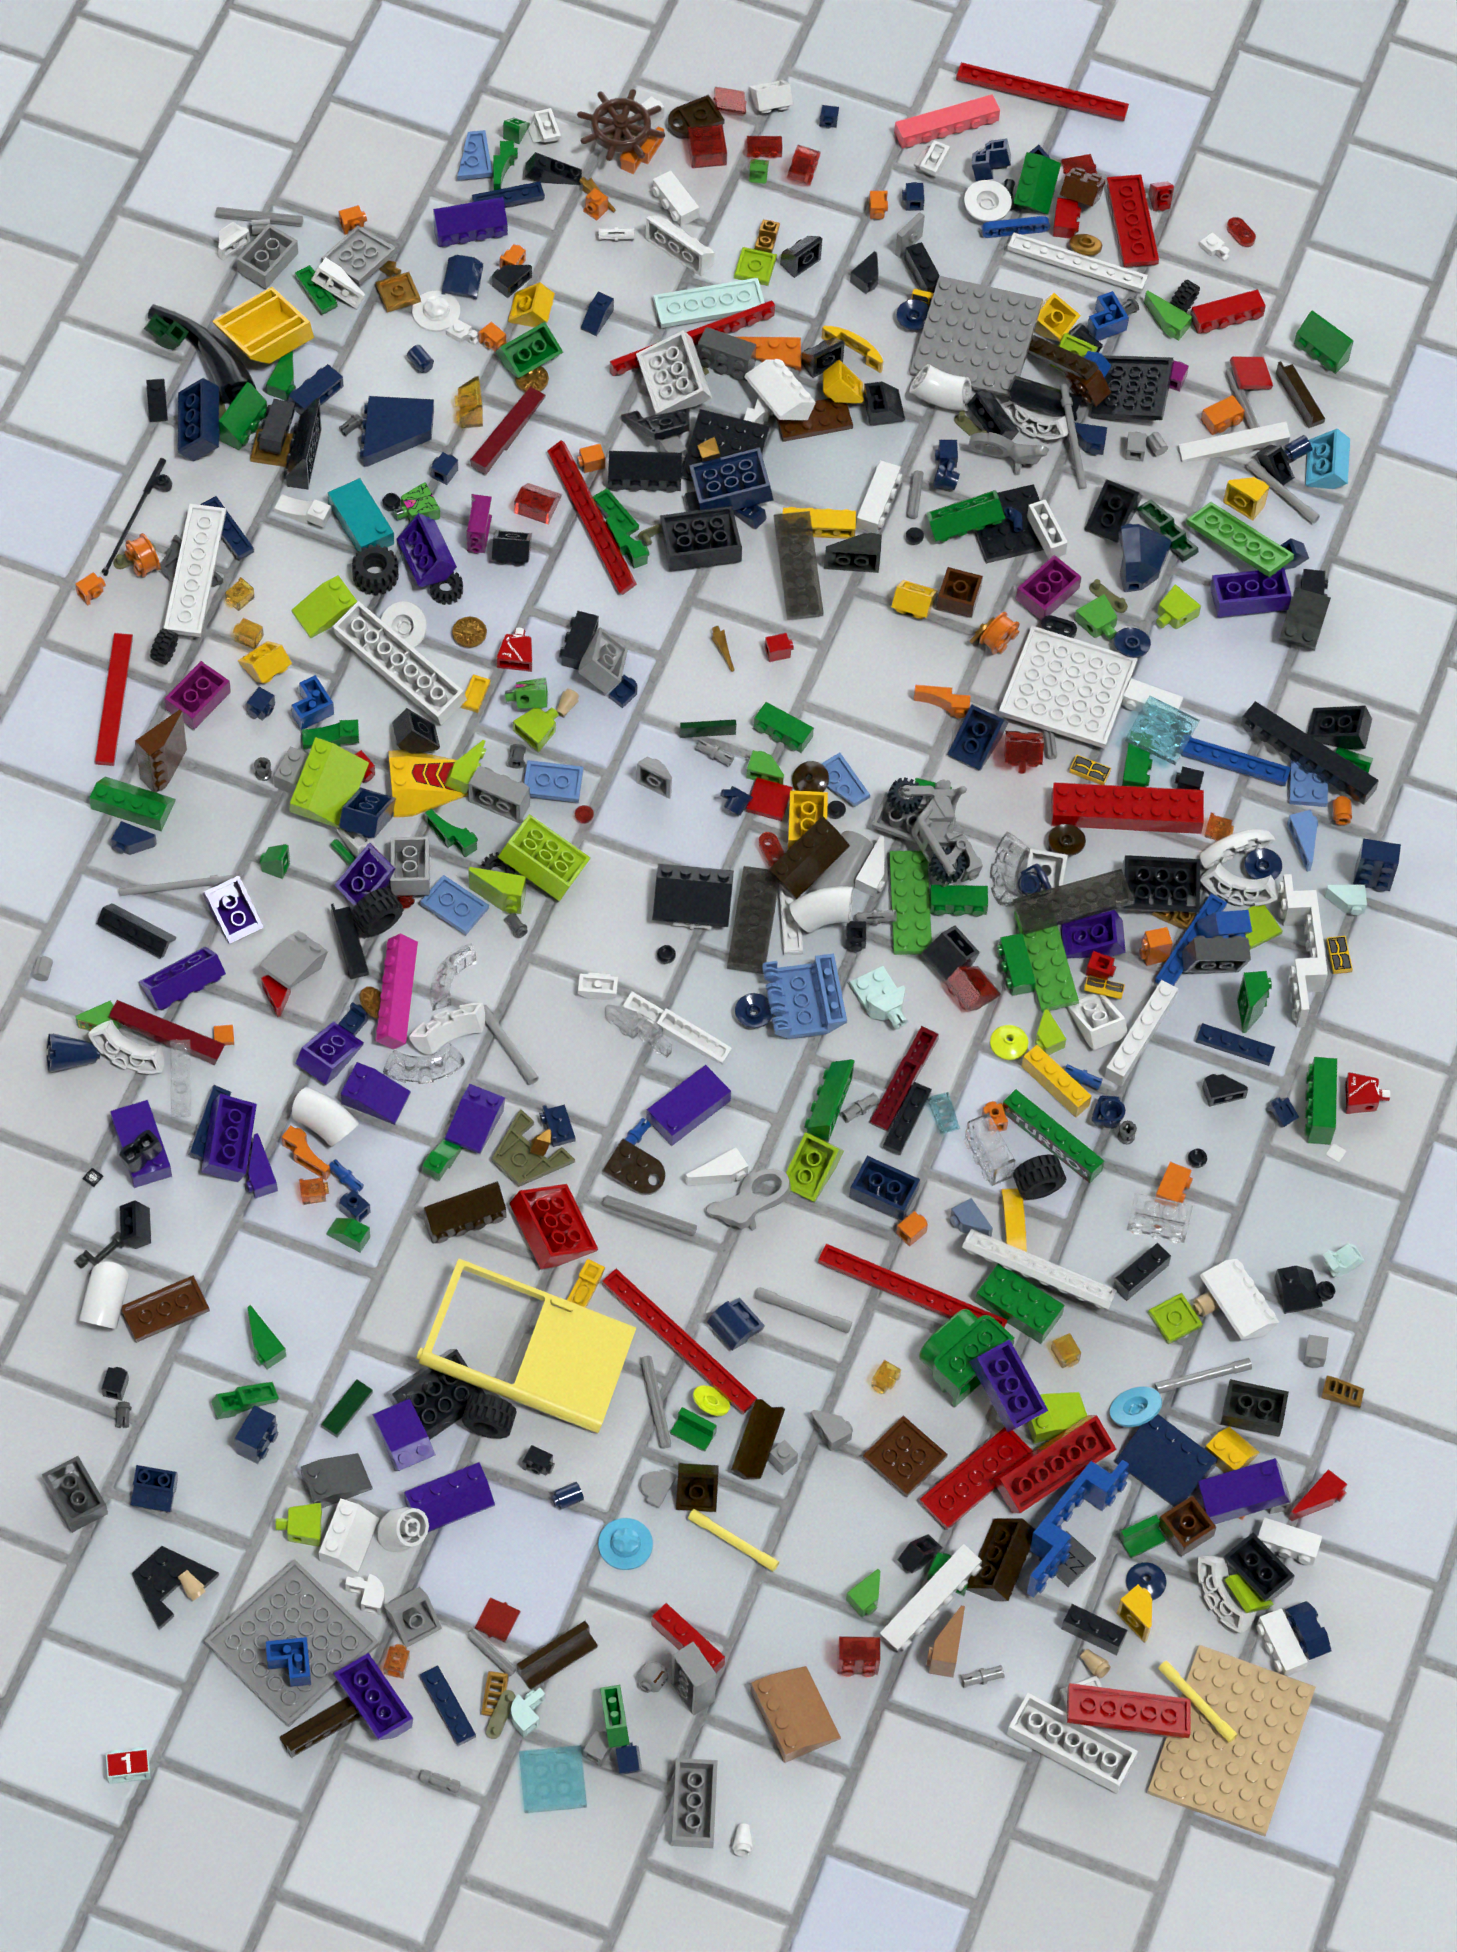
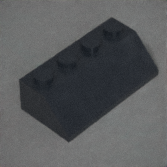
[608,451,682,492]

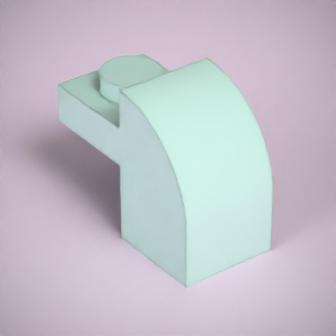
[1323,1243,1365,1278]
[511,1688,545,1738]

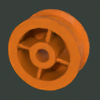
[124,533,161,577]
[979,612,1020,654]

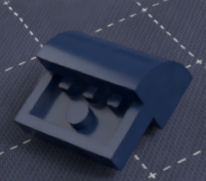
[707,1297,765,1351]
[130,1465,178,1512]

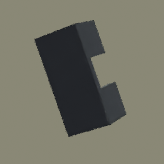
[685,491,700,512]

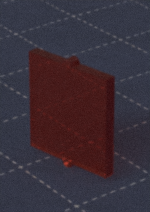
[713,87,747,114]
[1061,154,1097,175]
[475,1597,521,1643]

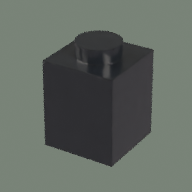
[1175,767,1204,790]
[101,1367,129,1401]

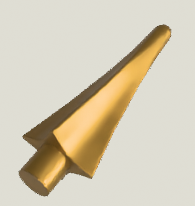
[579,177,616,212]
[379,260,401,277]
[711,626,735,672]

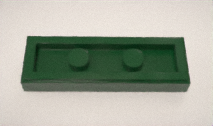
[680,719,737,738]
[321,1379,373,1438]

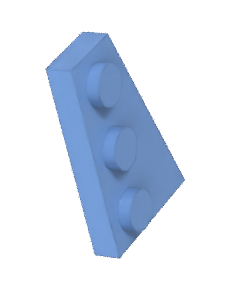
[457,130,492,180]

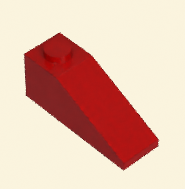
[1289,1469,1347,1521]

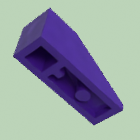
[246,1133,278,1199]

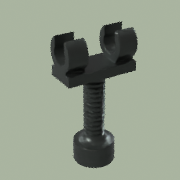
[75,1231,126,1277]

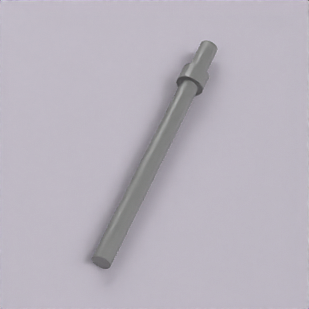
[1060,384,1087,489]
[119,875,234,896]

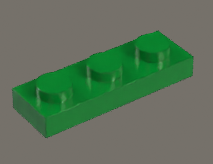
[295,265,338,314]
[593,488,639,535]

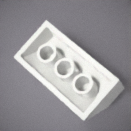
[646,215,715,276]
[744,359,816,420]
[1200,1259,1279,1340]

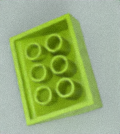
[290,737,369,830]
[498,814,590,901]

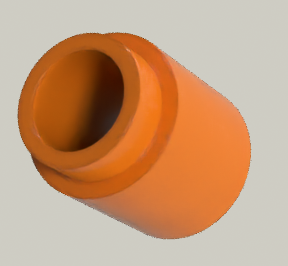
[1332,796,1352,825]

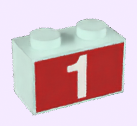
[106,1747,151,1784]

